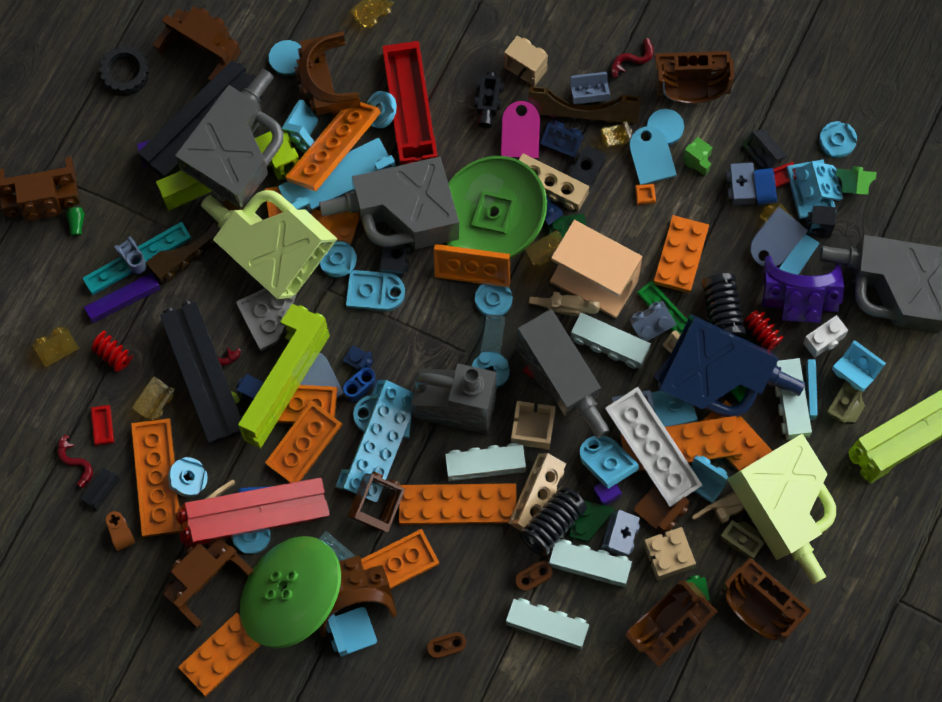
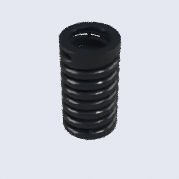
[701,273,746,338]
[519,486,587,556]

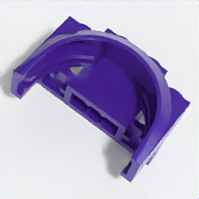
[762,256,844,323]

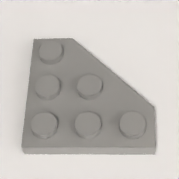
[236,288,296,352]

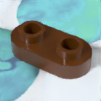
[516,561,552,592]
[427,632,466,659]

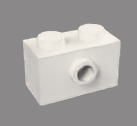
[803,315,848,358]

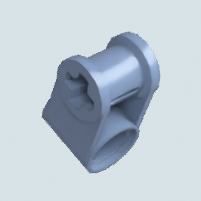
[114,236,147,274]

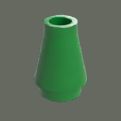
[66,207,85,236]

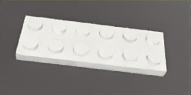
[605,387,702,506]

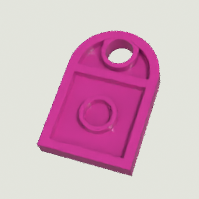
[501,101,540,158]

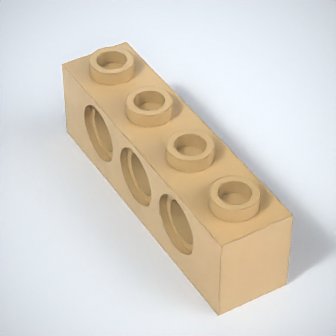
[519,154,589,211]
[508,453,566,531]

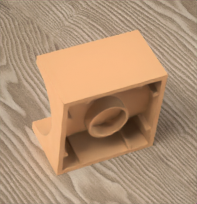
[550,220,642,319]

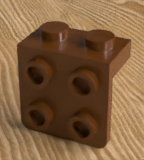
[634,485,690,536]

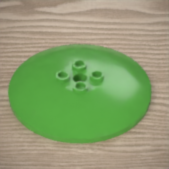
[446,156,547,259]
[240,536,341,648]

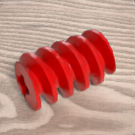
[743,310,784,351]
[91,330,133,372]

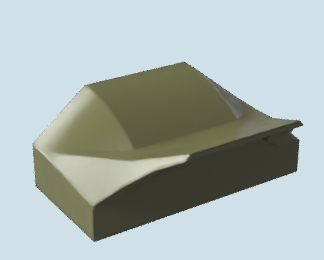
[827,381,865,423]
[720,520,765,559]

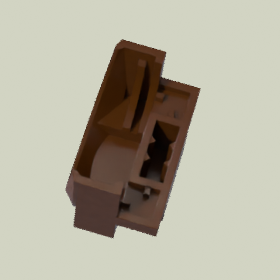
[153,6,241,81]
[294,31,361,119]
[655,51,734,104]
[0,156,80,221]
[163,539,254,629]
[318,555,397,638]
[722,558,811,644]
[625,580,718,667]

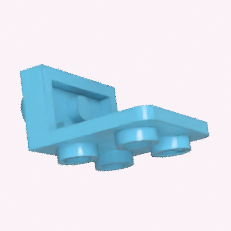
[282,100,318,153]
[795,161,843,206]
[832,341,886,391]
[691,455,729,504]
[326,607,377,657]

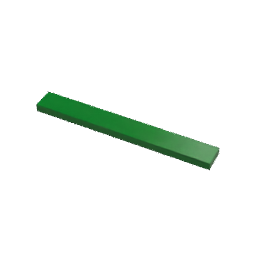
[637,281,748,404]

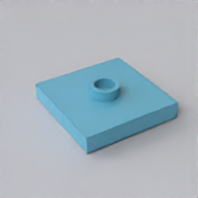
[651,390,698,427]

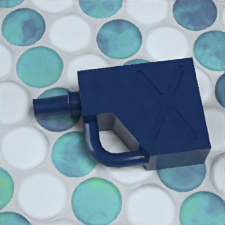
[657,314,805,417]

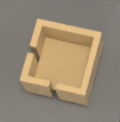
[504,36,548,86]
[511,401,556,450]
[644,527,696,581]

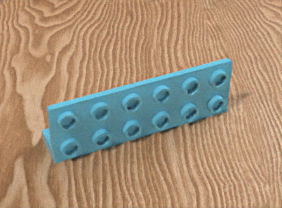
[279,138,395,212]
[335,380,414,502]

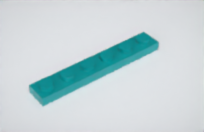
[83,222,191,295]

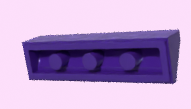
[84,273,161,323]

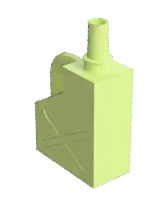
[201,190,337,299]
[728,434,836,584]

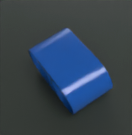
[754,168,777,205]
[343,368,376,402]

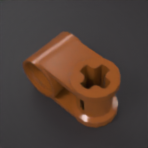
[106,511,135,551]

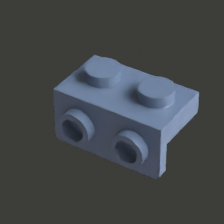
[570,72,610,104]
[630,301,676,342]

